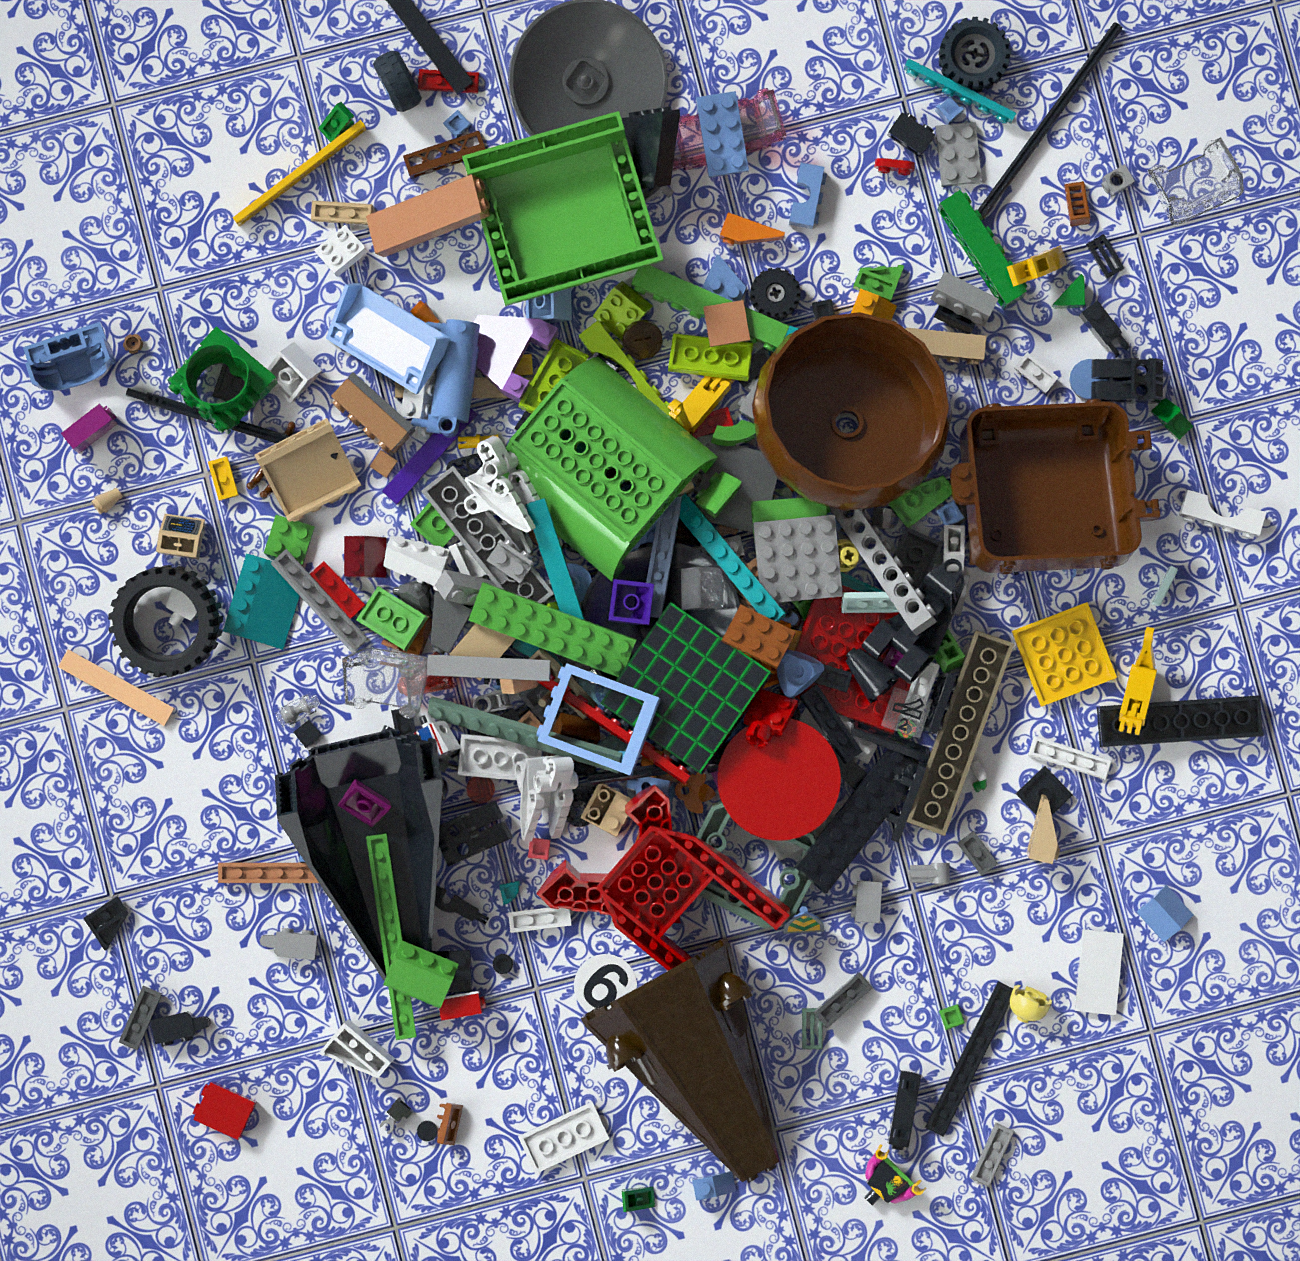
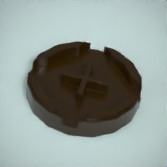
[622,320,663,360]

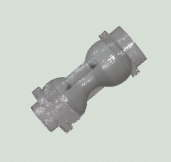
[275,693,321,727]

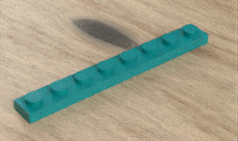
[679,493,787,622]

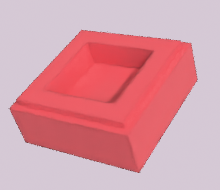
[528,838,551,860]

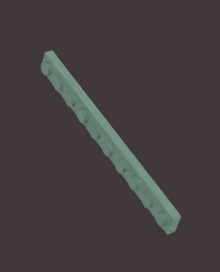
[428,696,623,773]

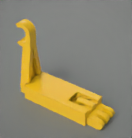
[667,376,735,433]
[1119,627,1157,735]

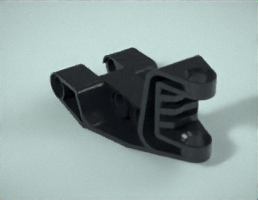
[862,558,965,684]

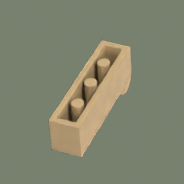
[905,328,986,365]

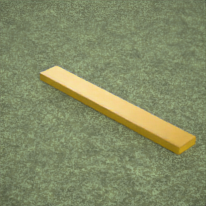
[232,120,366,226]

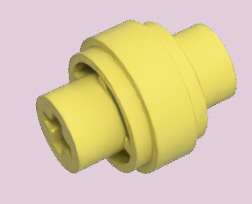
[837,539,859,572]

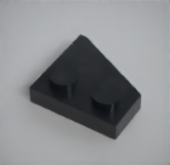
[83,895,129,951]

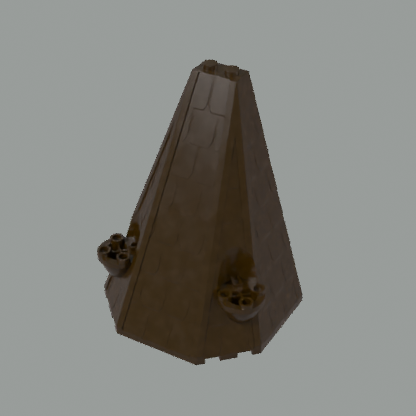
[581,937,780,1183]

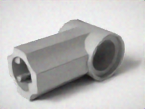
[909,863,950,884]

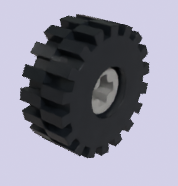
[750,267,801,320]

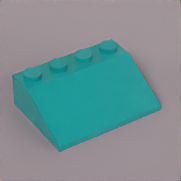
[223,553,300,650]

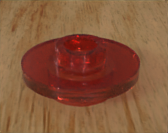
[466,777,495,803]

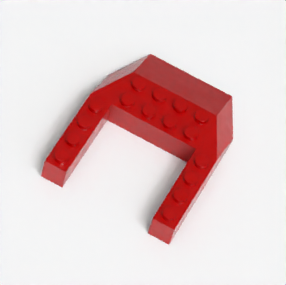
[597,825,790,971]

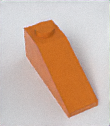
[720,212,785,246]

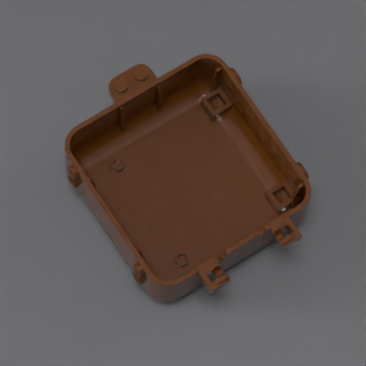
[950,399,1160,575]

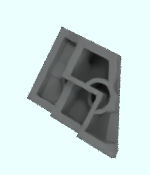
[518,681,575,732]

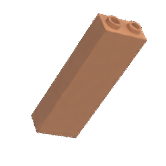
[366,174,490,257]

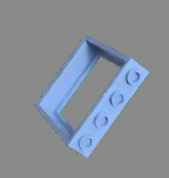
[536,663,661,776]

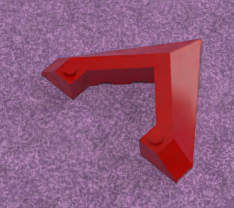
[536,785,680,923]

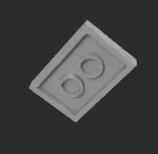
[935,122,982,187]

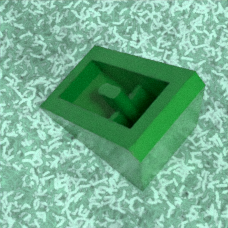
[1052,274,1085,309]
[621,1186,655,1212]

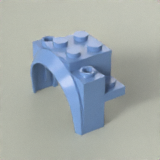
[23,322,116,391]

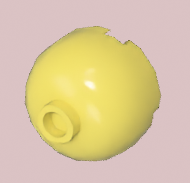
[1010,985,1052,1023]

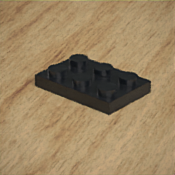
[920,673,957,734]

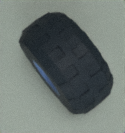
[373,50,422,112]

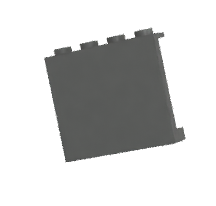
[694,443,777,534]

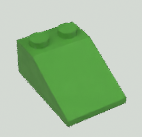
[696,471,742,519]

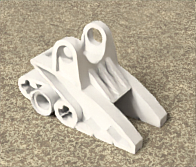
[464,436,540,532]
[515,755,578,842]

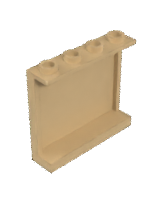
[254,418,362,522]

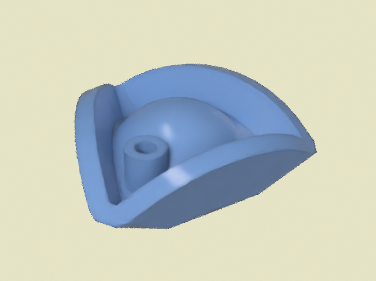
[777,650,824,698]

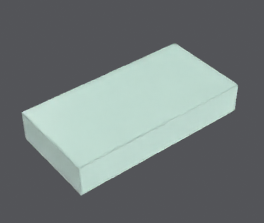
[1151,566,1178,607]

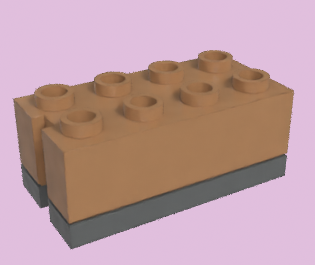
[331,372,415,454]

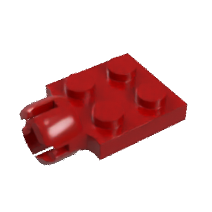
[744,689,798,748]

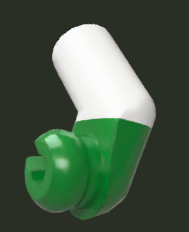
[970,761,987,793]

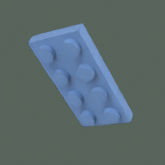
[696,91,749,178]

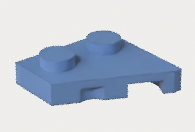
[702,254,746,302]

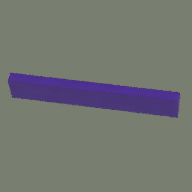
[382,408,478,505]

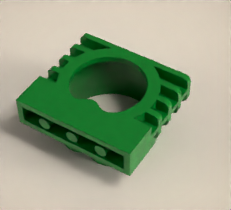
[167,326,278,435]

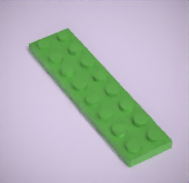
[468,582,636,677]

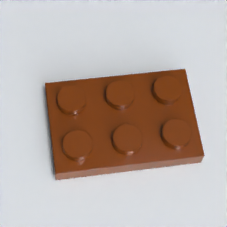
[722,604,796,669]

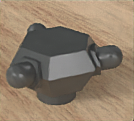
[392,580,432,616]

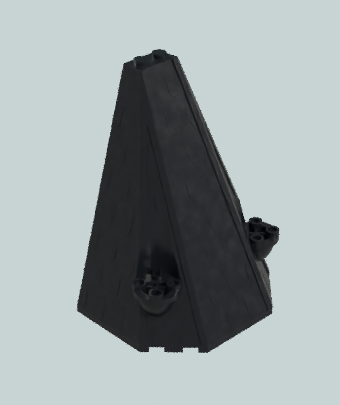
[275,729,448,981]

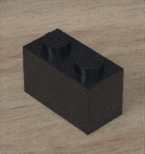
[887,112,935,158]

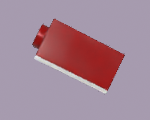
[439,990,487,1021]

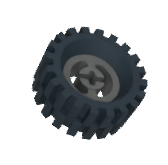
[938,17,1011,93]

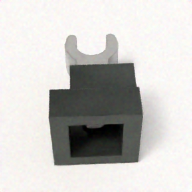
[380,1098,414,1134]

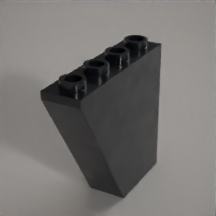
[621,106,680,189]

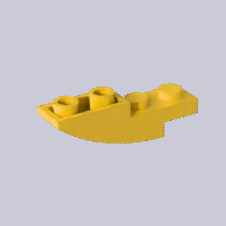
[1007,245,1067,286]

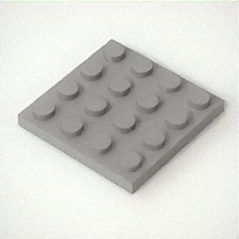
[753,515,843,603]

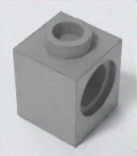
[1101,164,1135,197]

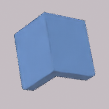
[935,97,965,125]

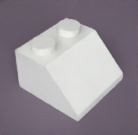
[267,342,322,404]

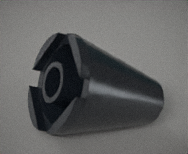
[845,647,901,704]

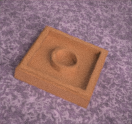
[703,300,750,347]

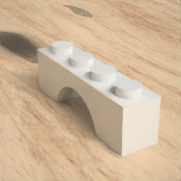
[1179,490,1266,539]

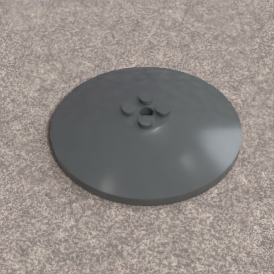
[508,0,668,136]

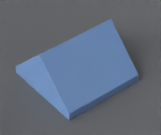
[1136,885,1194,942]

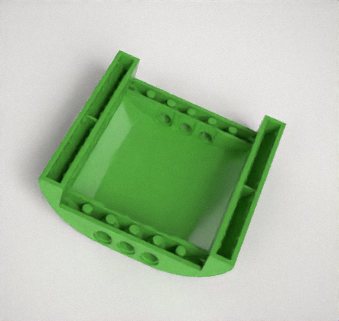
[462,111,664,306]

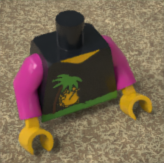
[864,1144,927,1206]

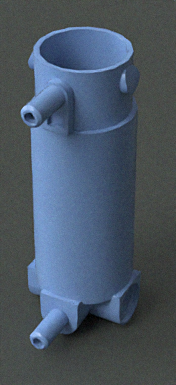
[411,319,480,438]

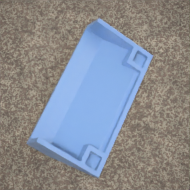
[326,283,450,394]

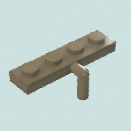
[529,648,599,720]

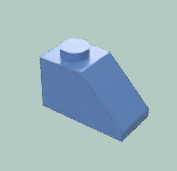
[692,1171,736,1201]

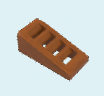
[1064,181,1090,227]

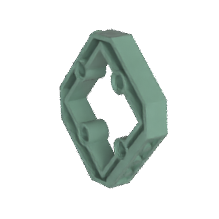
[696,801,815,929]

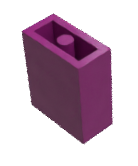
[61,403,117,454]

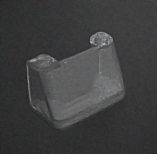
[1147,137,1244,225]
[342,647,428,718]

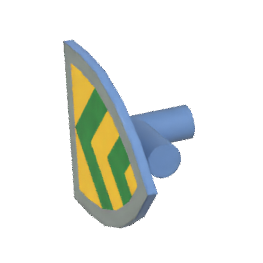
[783,903,824,934]

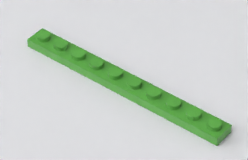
[366,834,417,1040]

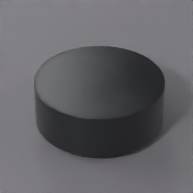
[493,954,513,974]
[417,1120,438,1141]

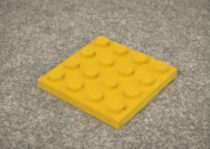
[1011,602,1117,707]

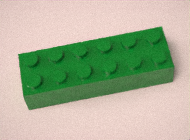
[937,190,1027,310]

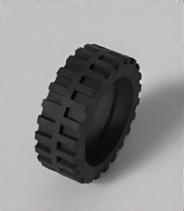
[108,565,223,677]

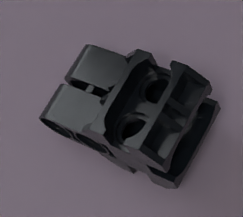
[1091,358,1163,404]
[439,800,513,867]

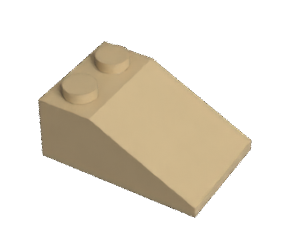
[1026,794,1060,864]

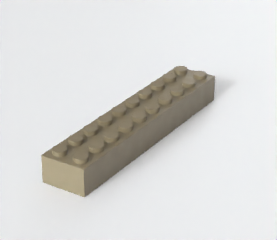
[906,630,1014,836]

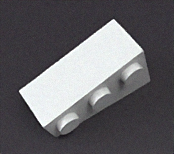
[383,536,450,592]
[318,1019,395,1078]

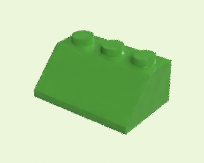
[383,941,459,1008]

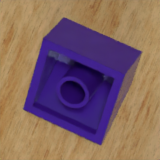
[609,579,655,625]

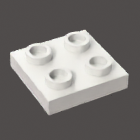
[314,225,368,277]

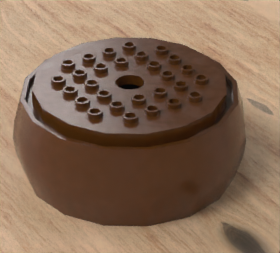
[752,312,952,511]

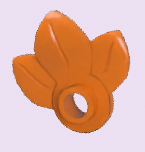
[675,773,716,814]

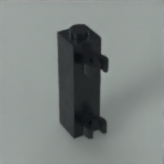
[887,1070,921,1150]

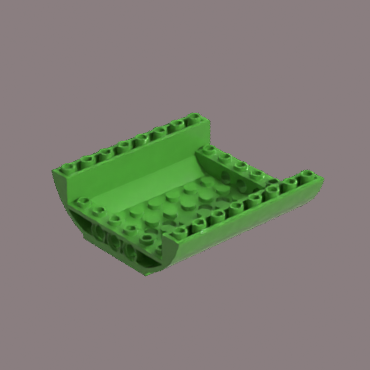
[502,357,719,582]

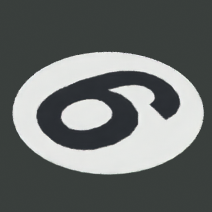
[574,954,637,1012]

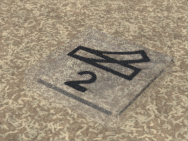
[881,687,933,739]

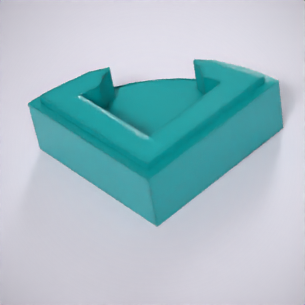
[499,881,520,905]

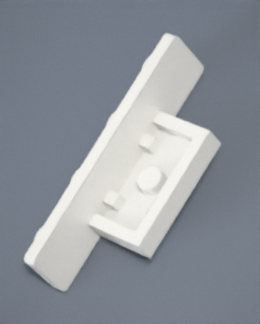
[401,365,438,440]

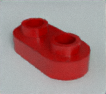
[874,158,915,176]

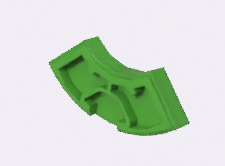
[711,420,756,446]

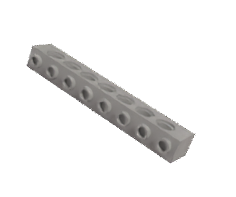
[830,507,937,636]

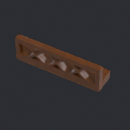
[403,131,485,179]

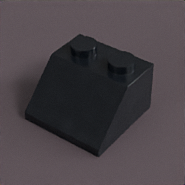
[431,950,472,992]

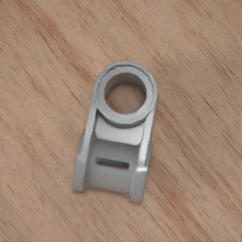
[473,689,513,713]

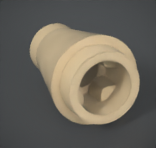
[91,488,123,514]

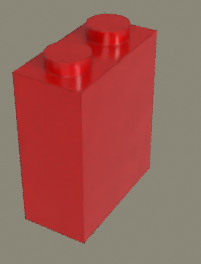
[192,1081,257,1140]

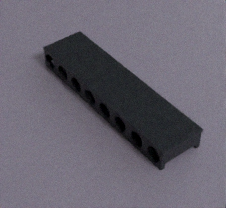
[1096,695,1264,748]

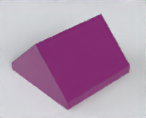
[338,779,391,827]

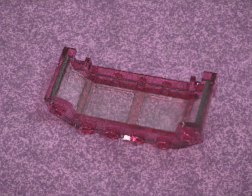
[673,88,787,171]

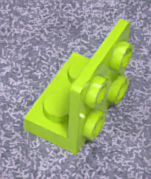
[593,280,653,341]

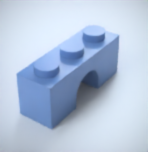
[789,162,827,229]

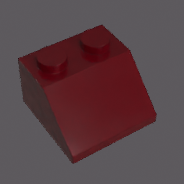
[344,536,387,578]

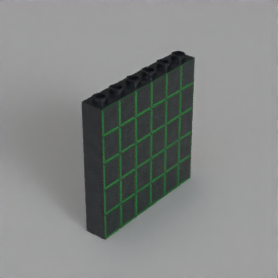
[600,602,773,775]

